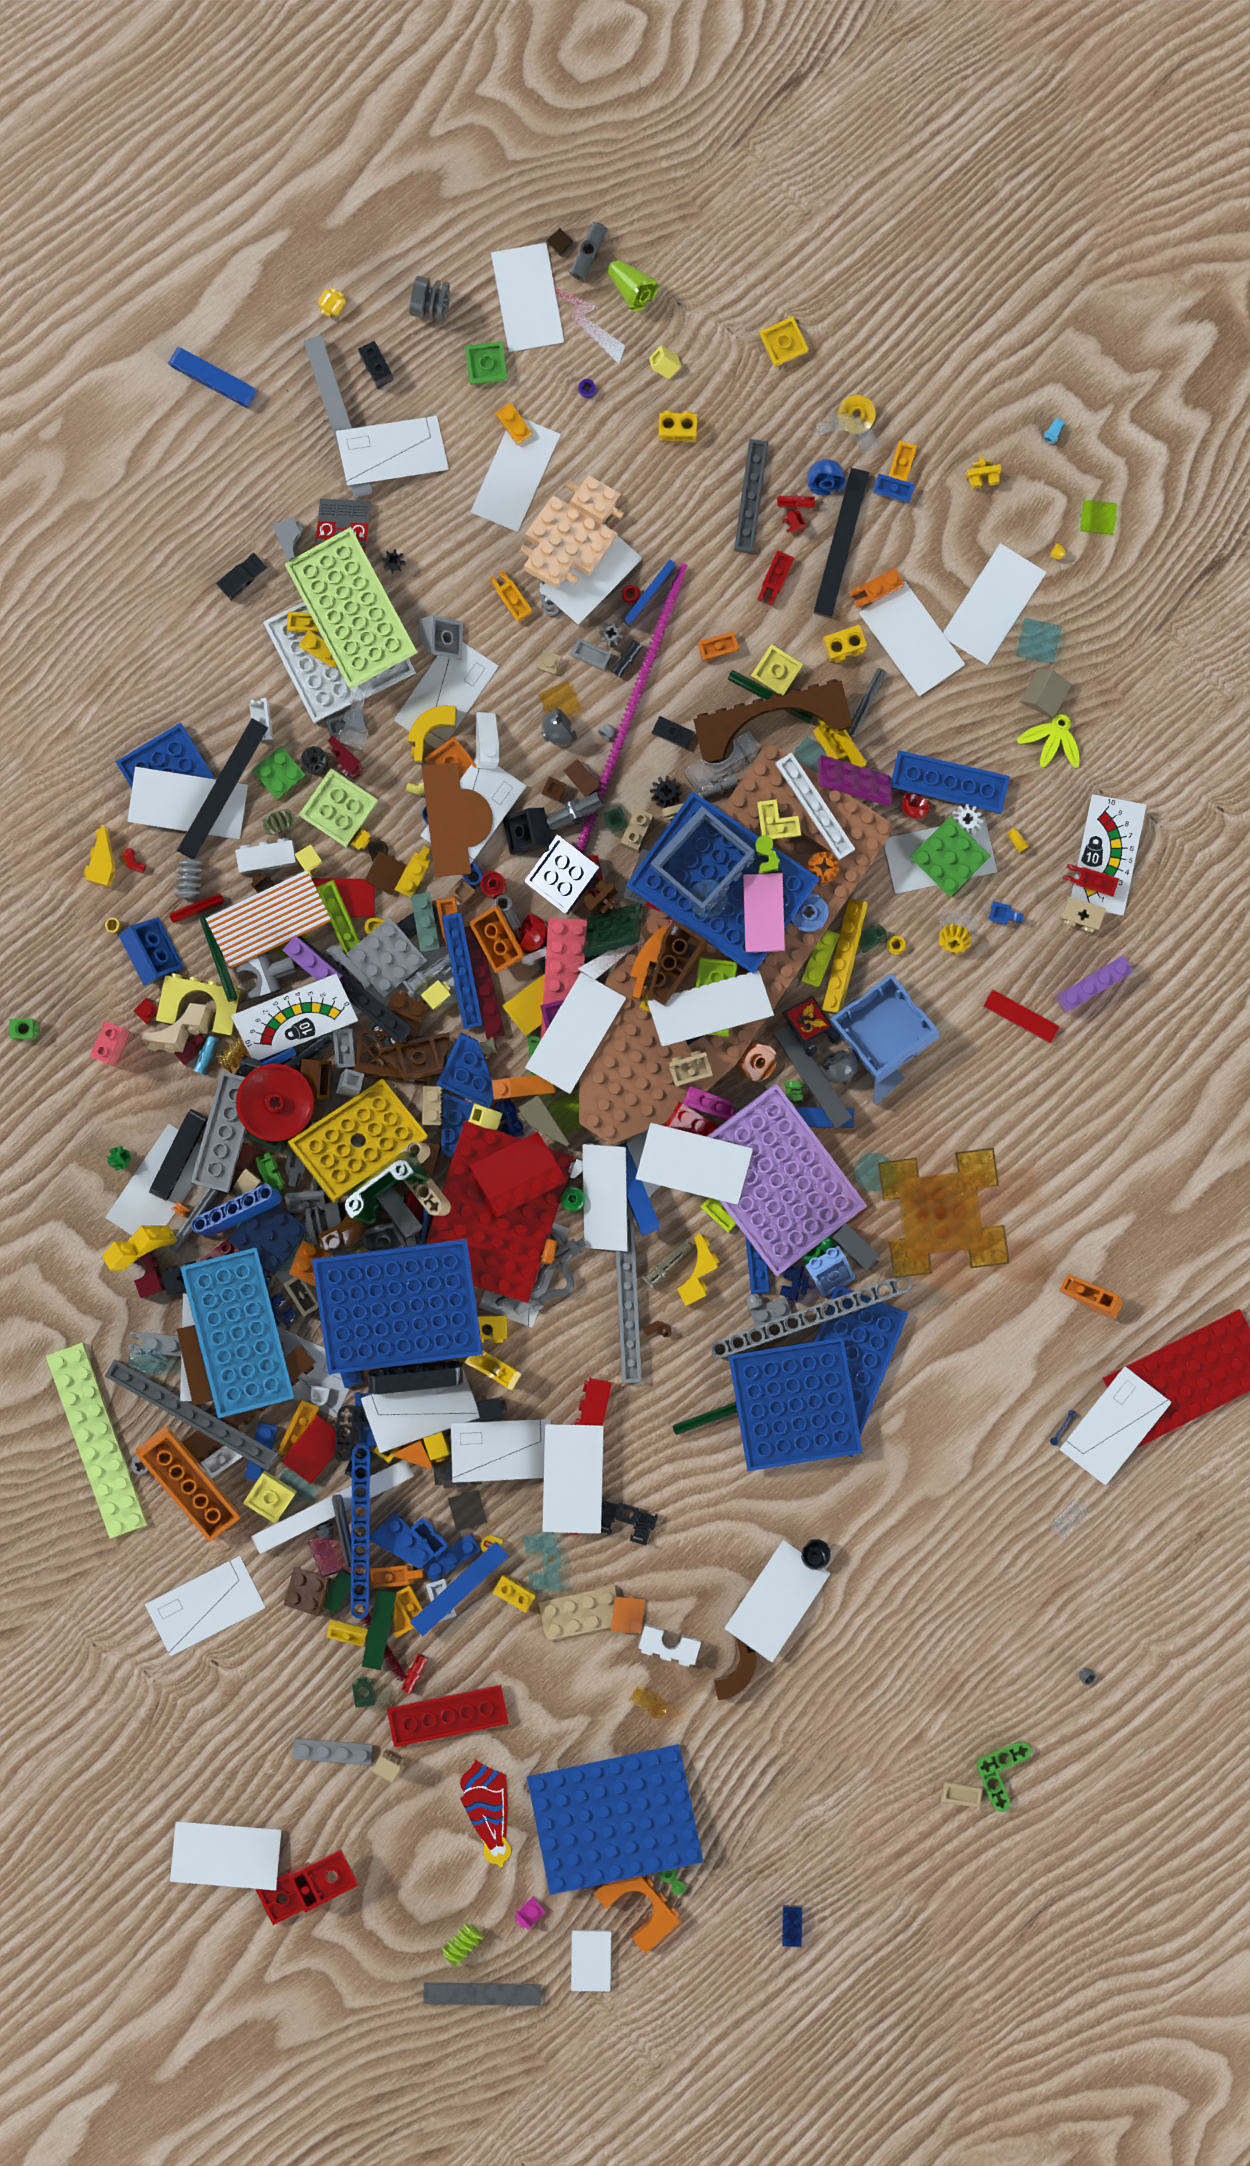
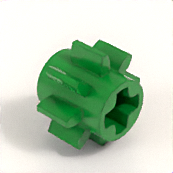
[107,1146,131,1171]

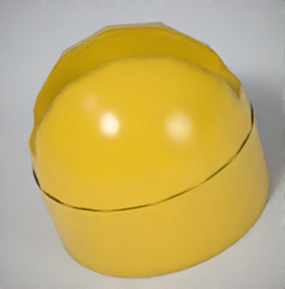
[1049,543,1065,560]
[105,917,122,933]

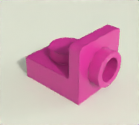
[515,1896,546,1931]

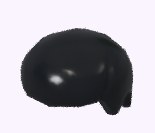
[801,1539,830,1570]

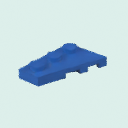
[441,1093,474,1158]

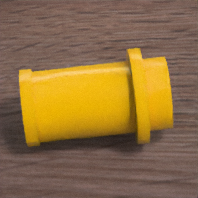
[1006,828,1029,853]

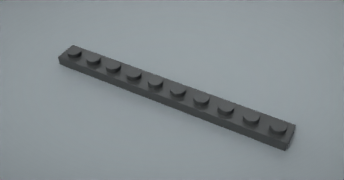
[105,1359,278,1470]

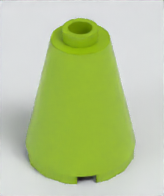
[608,260,659,311]

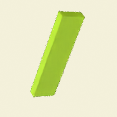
[316,880,361,957]

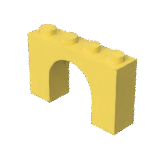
[156,973,243,1037]

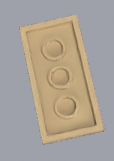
[539,1585,617,1641]

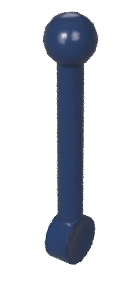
[1050,1410,1076,1445]

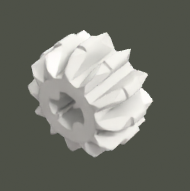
[952,804,983,836]

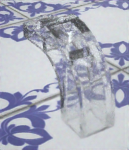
[813,412,880,453]

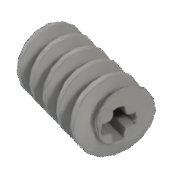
[175,859,203,900]

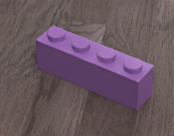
[1055,955,1134,1013]

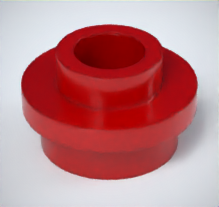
[622,585,641,604]

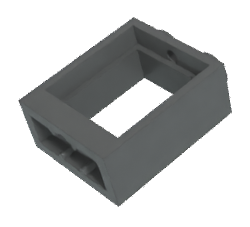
[831,1223,880,1270]

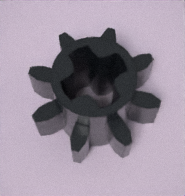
[382,549,406,574]

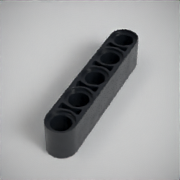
[149,1109,208,1201]
[367,1361,463,1395]

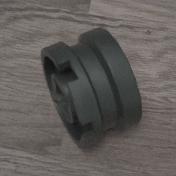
[301,746,329,775]

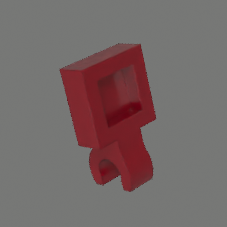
[174,1034,206,1066]

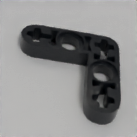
[334,1404,370,1461]

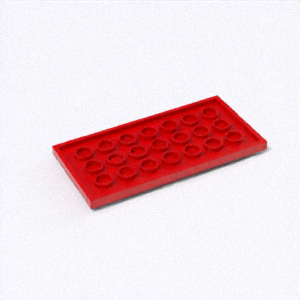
[1102,1309,1250,1448]

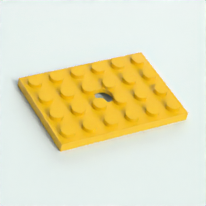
[288,1079,428,1203]

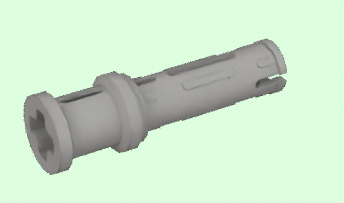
[402,954,451,996]

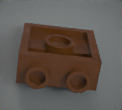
[378,990,429,1041]

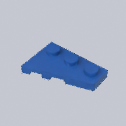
[370,1512,434,1569]

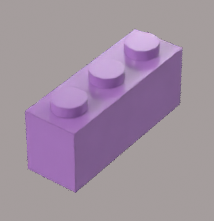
[283,936,343,981]

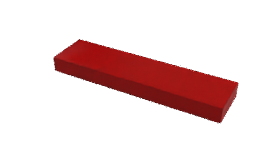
[983,989,1060,1043]

